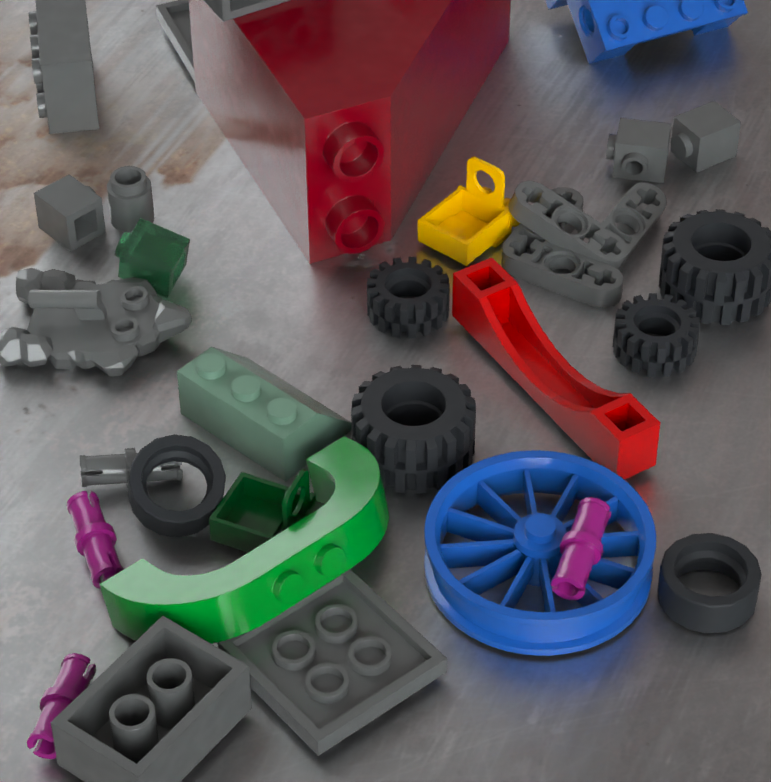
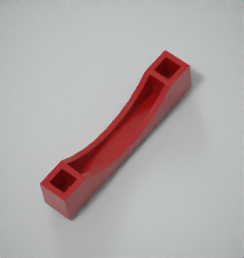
[452,257,661,480]

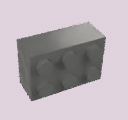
[28,0,100,134]
[51,616,252,782]

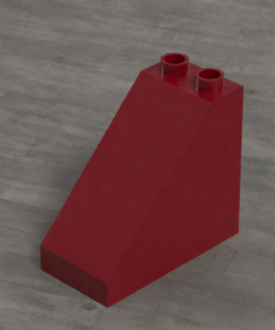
[189,0,511,264]

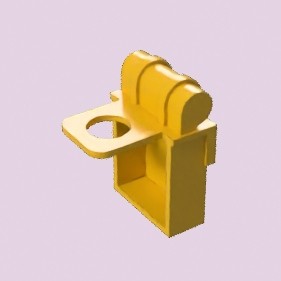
[418,156,520,266]

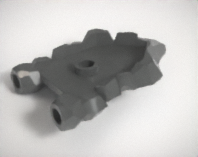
[0,268,192,377]

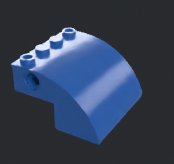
[545,0,748,64]

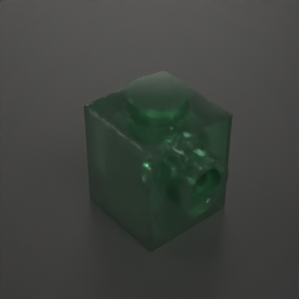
[115,218,190,298]

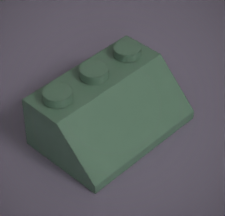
[177,347,352,482]

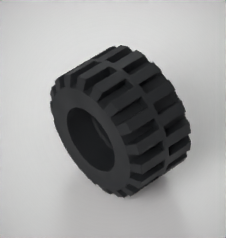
[659,209,771,325]
[351,365,476,494]

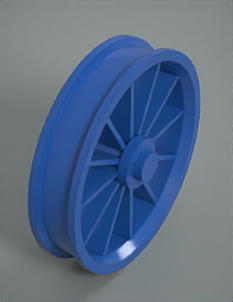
[424,450,656,656]

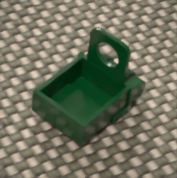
[209,469,324,552]

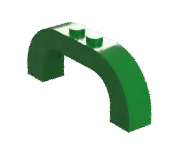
[99,436,389,644]

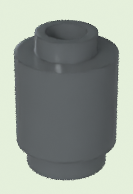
[107,166,155,234]

